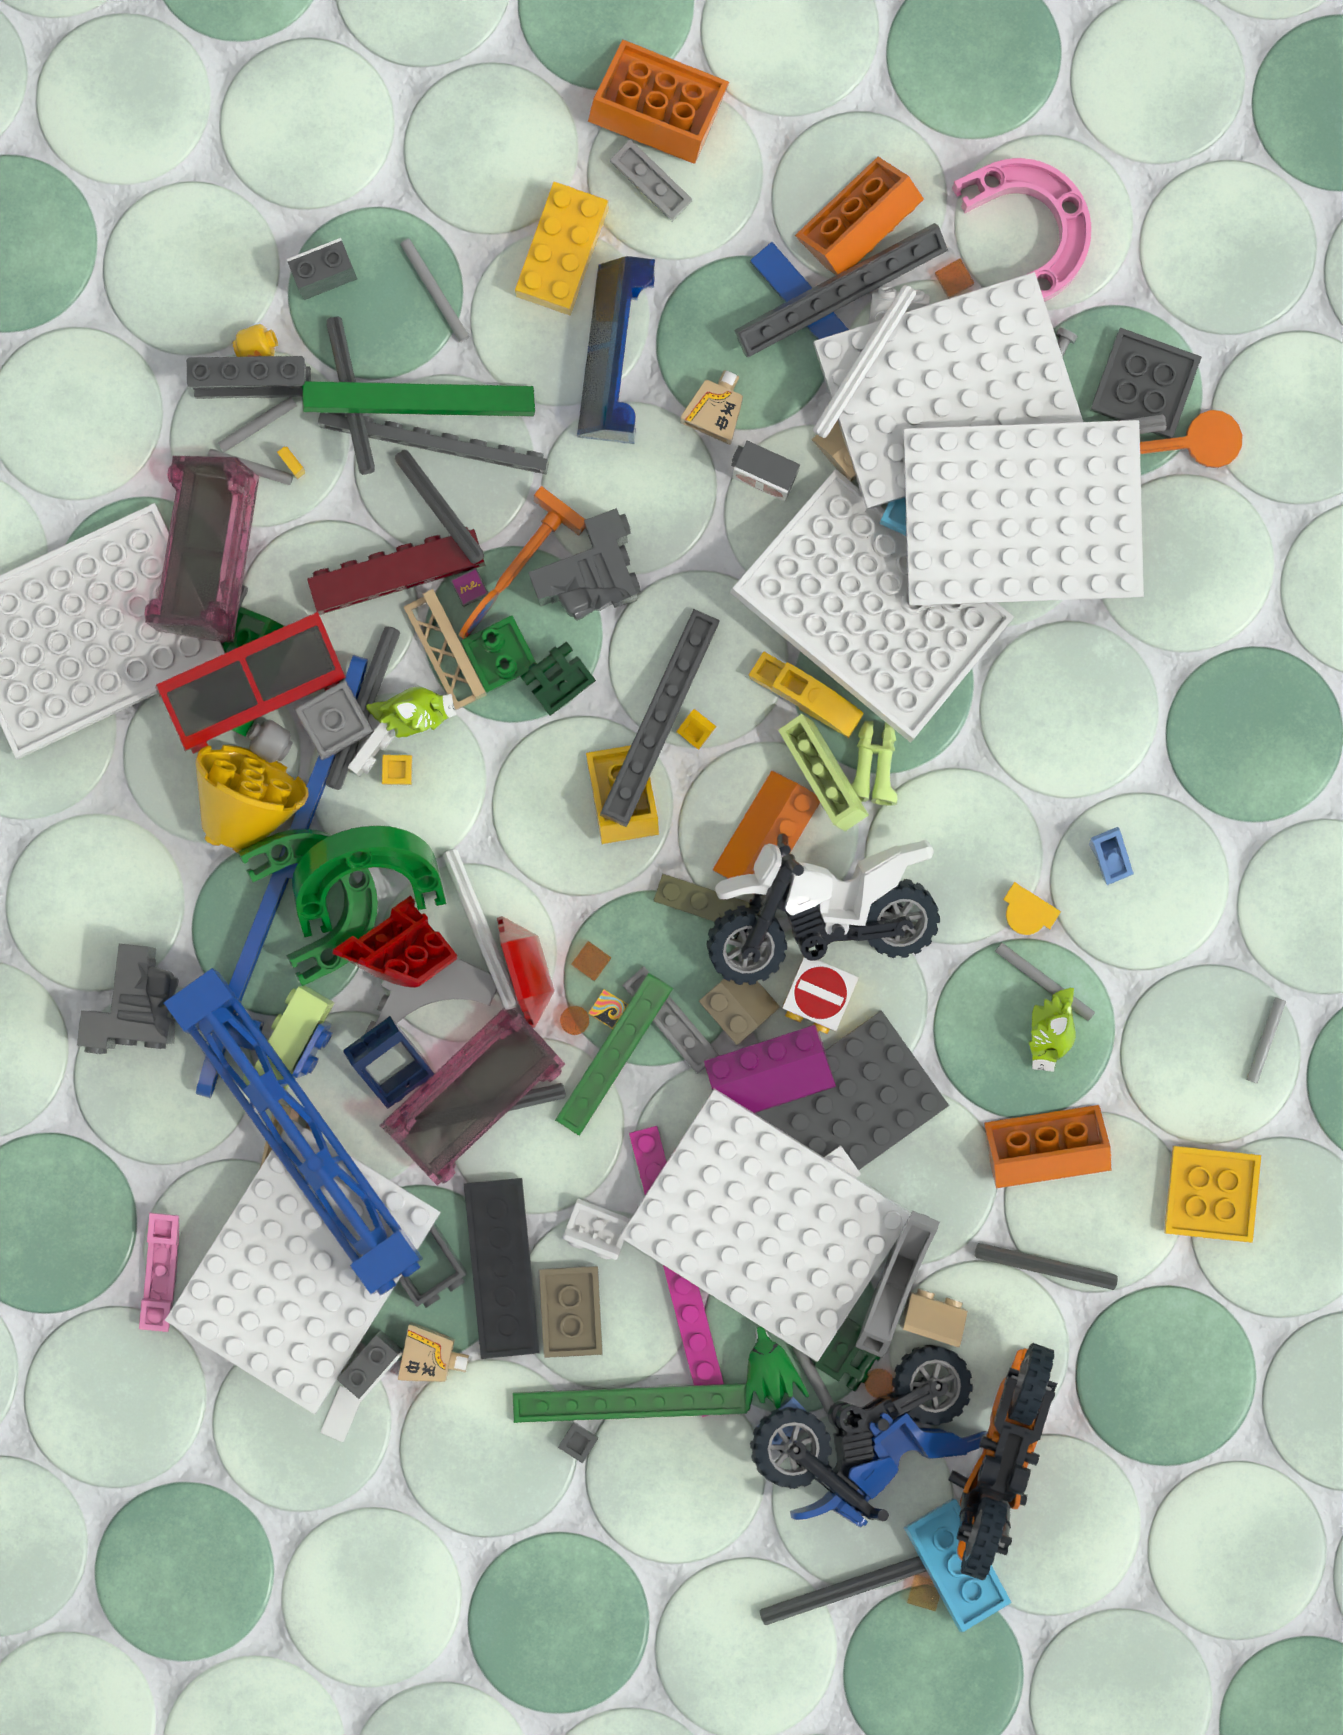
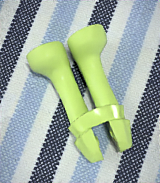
[851,720,898,806]

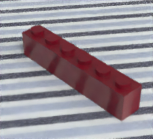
[307,527,486,615]

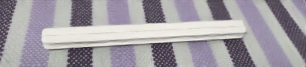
[813,285,916,438]
[443,849,519,1010]

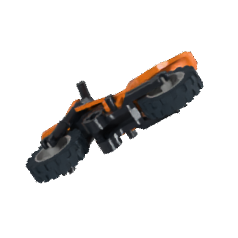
[948,1343,1058,1580]

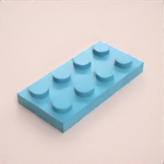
[904,1498,1012,1632]

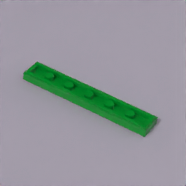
[555,973,673,1136]

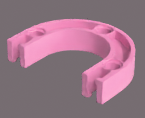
[952,158,1091,302]

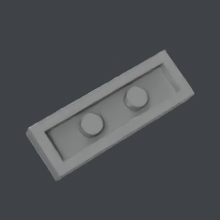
[610,139,692,222]

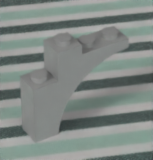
[365,958,497,1034]
[855,1211,940,1358]

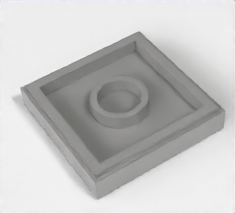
[294,681,374,760]

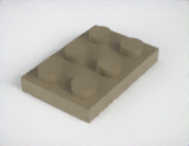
[539,1266,603,1358]

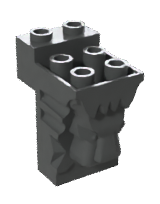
[528,508,641,621]
[77,943,179,1054]

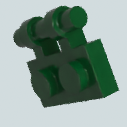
[520,641,596,716]
[814,1317,881,1392]

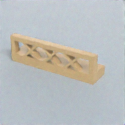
[404,589,487,710]

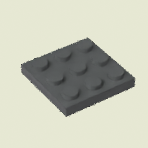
[1090,327,1202,439]

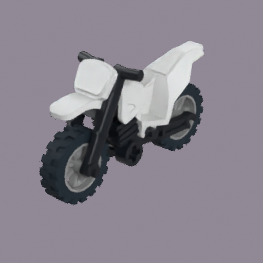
[706,834,940,985]

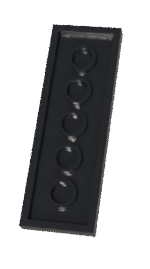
[464,1178,540,1359]

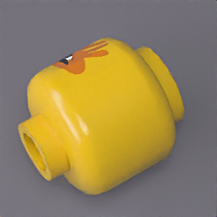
[233,324,278,357]

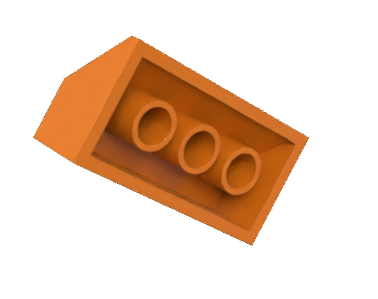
[795,157,924,275]
[713,771,820,895]
[984,1105,1112,1188]

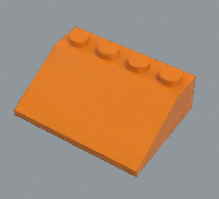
[588,39,729,164]

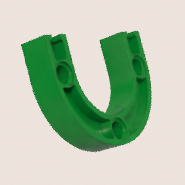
[292,826,447,938]
[237,829,378,986]

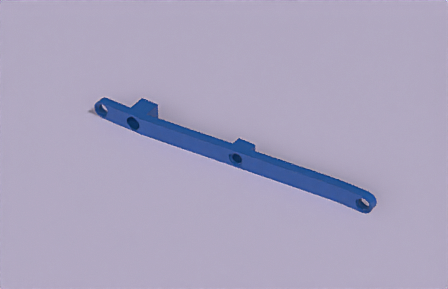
[196,655,368,1098]

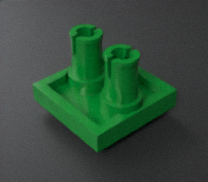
[461,615,537,693]

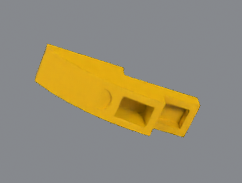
[748,651,864,738]

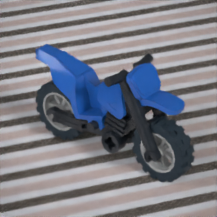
[750,1345,988,1528]

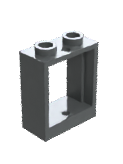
[399,1223,467,1308]

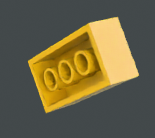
[515,181,609,316]

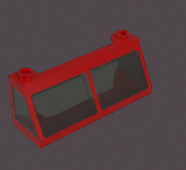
[155,612,346,754]

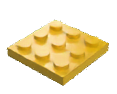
[1164,1146,1261,1243]

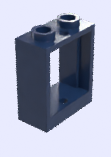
[343,1016,434,1109]

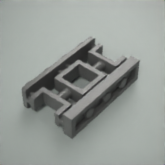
[186,356,311,399]

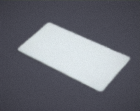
[320,1386,361,1442]

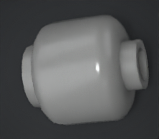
[247,720,293,763]

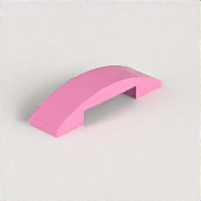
[139,1213,179,1332]

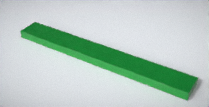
[301,381,535,417]
[513,1383,748,1423]

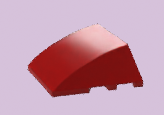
[332,895,458,988]
[497,916,555,1029]

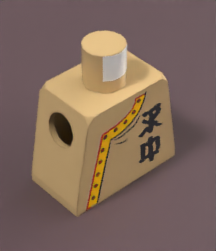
[680,370,743,445]
[398,1322,469,1382]

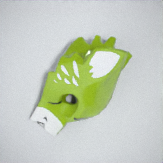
[366,686,457,738]
[1029,987,1076,1072]

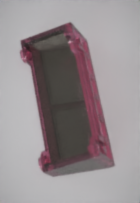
[144,456,259,643]
[379,1007,565,1186]

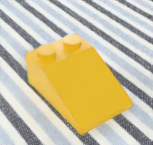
[586,745,659,844]

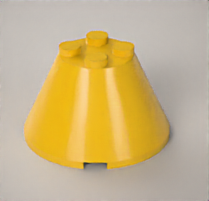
[195,745,309,853]

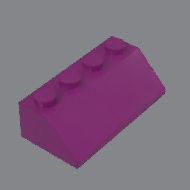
[704,1025,836,1113]

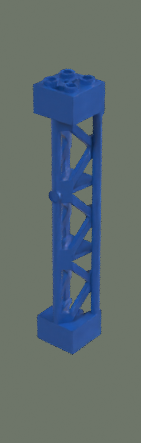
[164,968,423,1295]

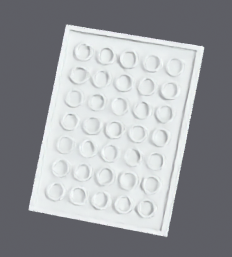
[813,272,1083,509]
[903,420,1144,605]
[730,469,1014,743]
[0,503,225,759]
[620,1088,911,1362]
[165,1119,441,1415]

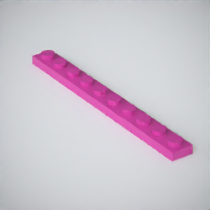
[629,1126,724,1417]

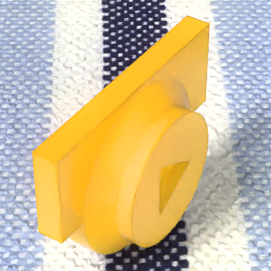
[1003,882,1061,935]

